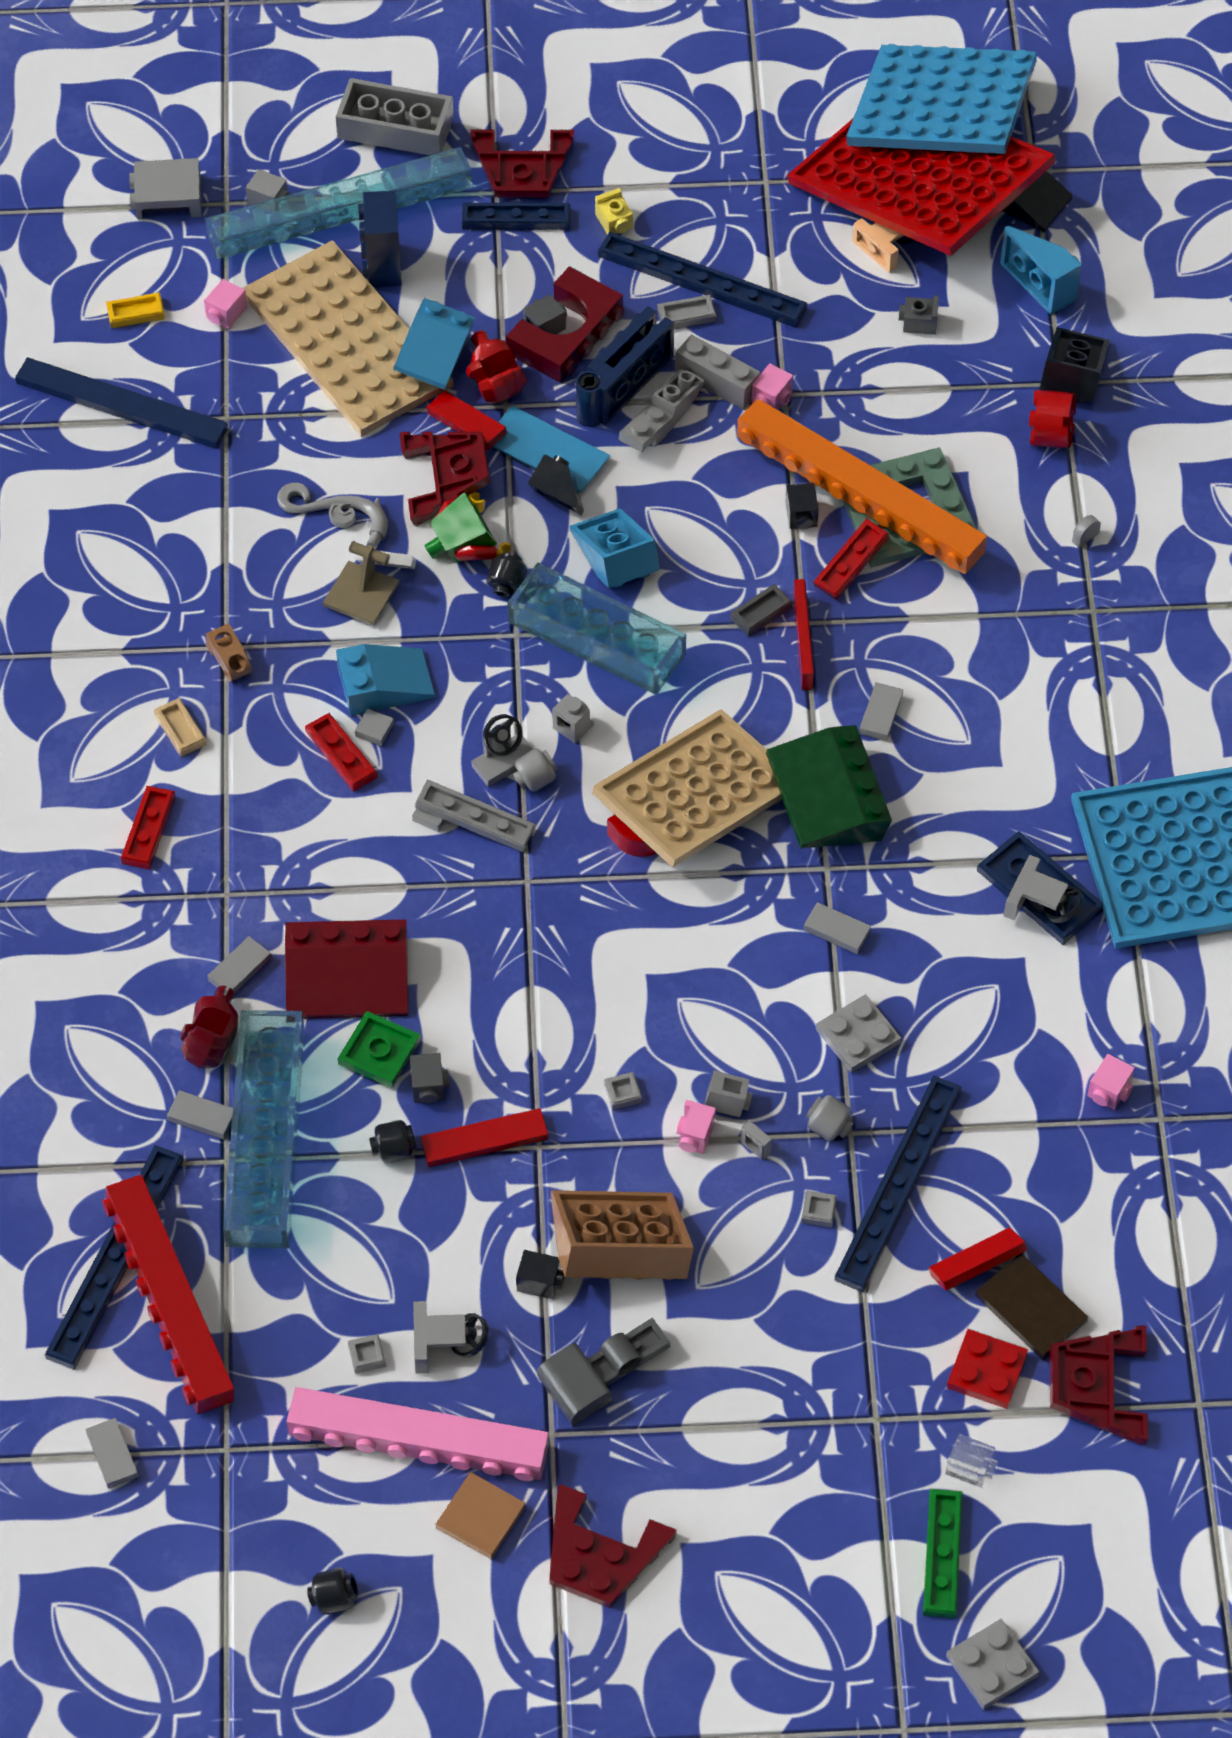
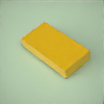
[106,292,165,329]

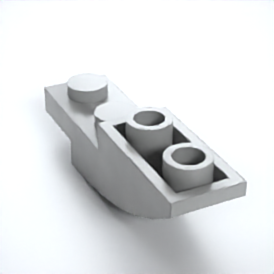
[619,368,705,452]

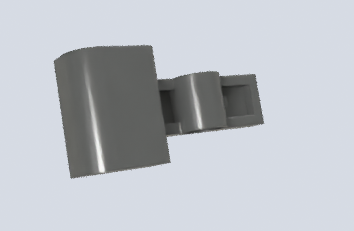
[537,1317,671,1427]

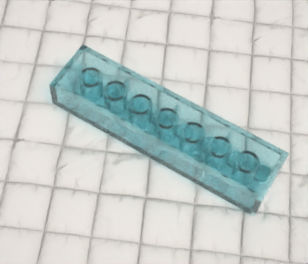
[223,1010,305,1248]

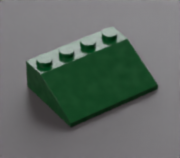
[766,725,892,849]

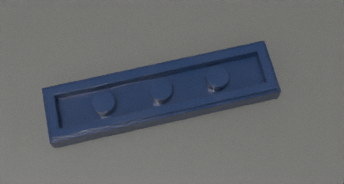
[462,202,570,230]

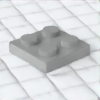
[816,994,901,1073]
[946,1618,1039,1710]

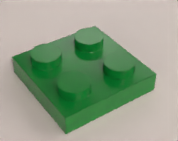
[337,1011,421,1088]

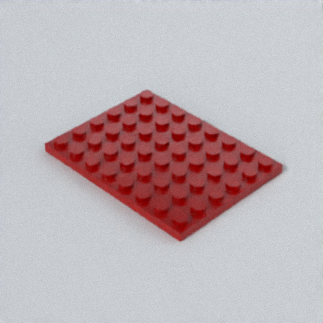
[787,118,1056,256]

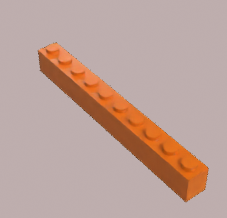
[737,398,987,574]

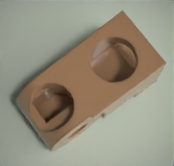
[206,623,252,682]

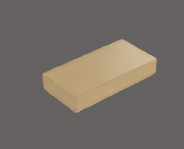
[153,698,207,757]

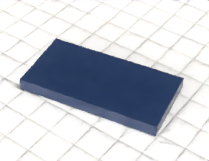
[977,831,1103,945]

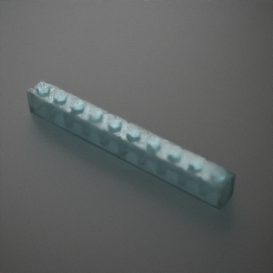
[205,147,472,260]

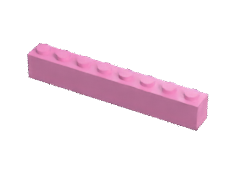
[287,1387,549,1481]

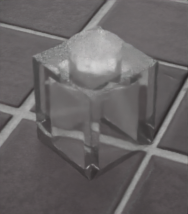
[945,1434,998,1488]

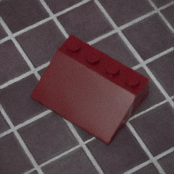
[285,919,408,1019]

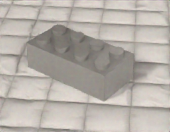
[336,78,454,157]

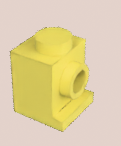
[595,188,633,235]

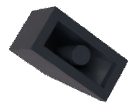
[528,454,584,515]

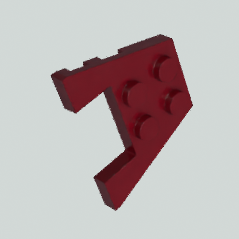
[471,129,574,198]
[399,432,491,525]
[1050,1325,1148,1445]
[549,1484,677,1608]

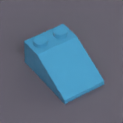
[1000,226,1081,315]
[393,298,475,390]
[569,508,660,588]
[336,644,435,716]

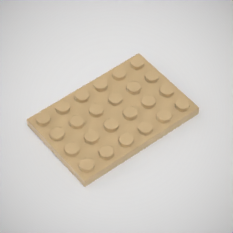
[592,709,782,868]

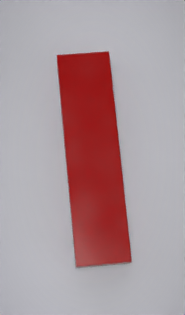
[793,579,814,690]
[420,1108,548,1167]

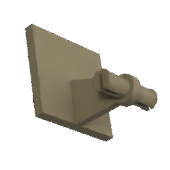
[323,541,400,625]

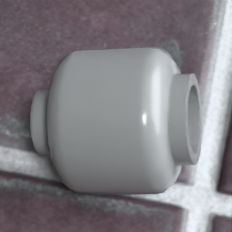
[513,748,558,792]
[805,1095,853,1141]

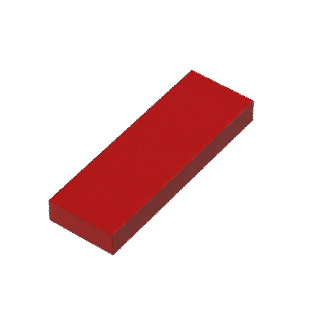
[426,390,507,450]
[813,518,889,601]
[305,712,378,792]
[121,786,176,870]
[929,1227,1027,1291]

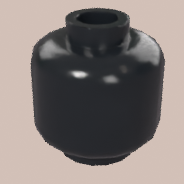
[487,553,527,597]
[369,1120,417,1163]
[307,1567,359,1615]

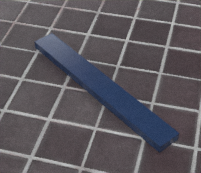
[598,232,807,328]
[15,357,228,449]
[834,1075,962,1292]
[45,1145,184,1370]

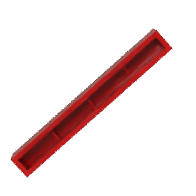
[102,1174,234,1415]

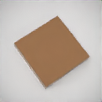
[436,1472,526,1560]

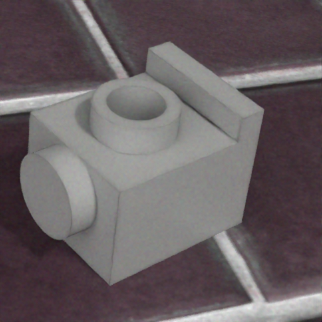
[552,694,594,744]
[704,1070,752,1117]

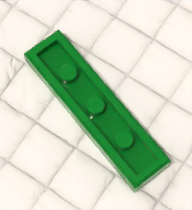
[923,1489,963,1618]

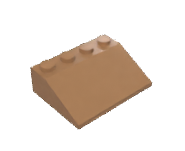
[551,1190,694,1280]

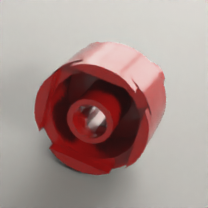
[1029,390,1076,448]

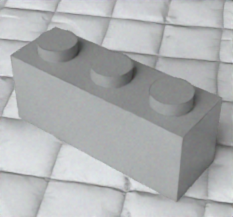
[675,334,760,410]

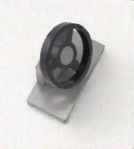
[472,714,533,787]
[1003,855,1084,923]
[413,1301,489,1373]

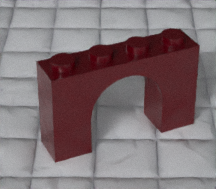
[506,266,625,383]

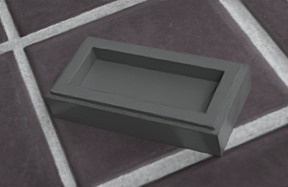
[730,584,793,637]

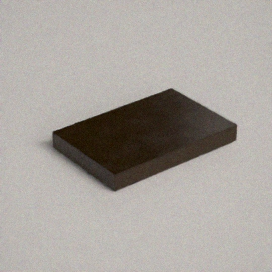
[975,1254,1088,1360]

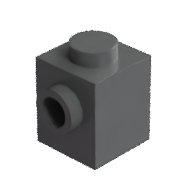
[523,294,567,334]
[410,1053,450,1104]

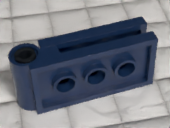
[575,306,674,427]

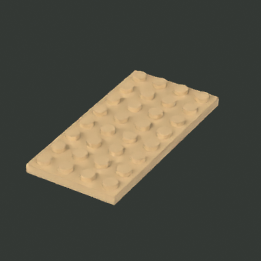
[243,240,454,437]

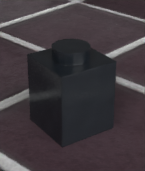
[785,483,819,529]
[516,1250,565,1299]

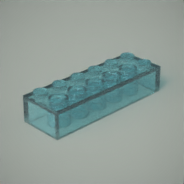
[508,562,686,695]

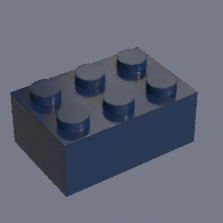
[358,190,402,287]

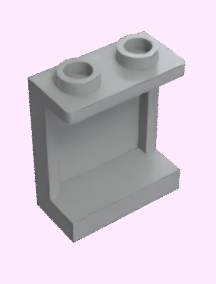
[129,158,202,219]

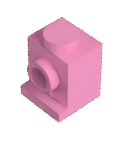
[677,1099,716,1154]

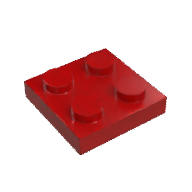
[947,1329,1028,1409]

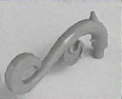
[277,483,388,549]

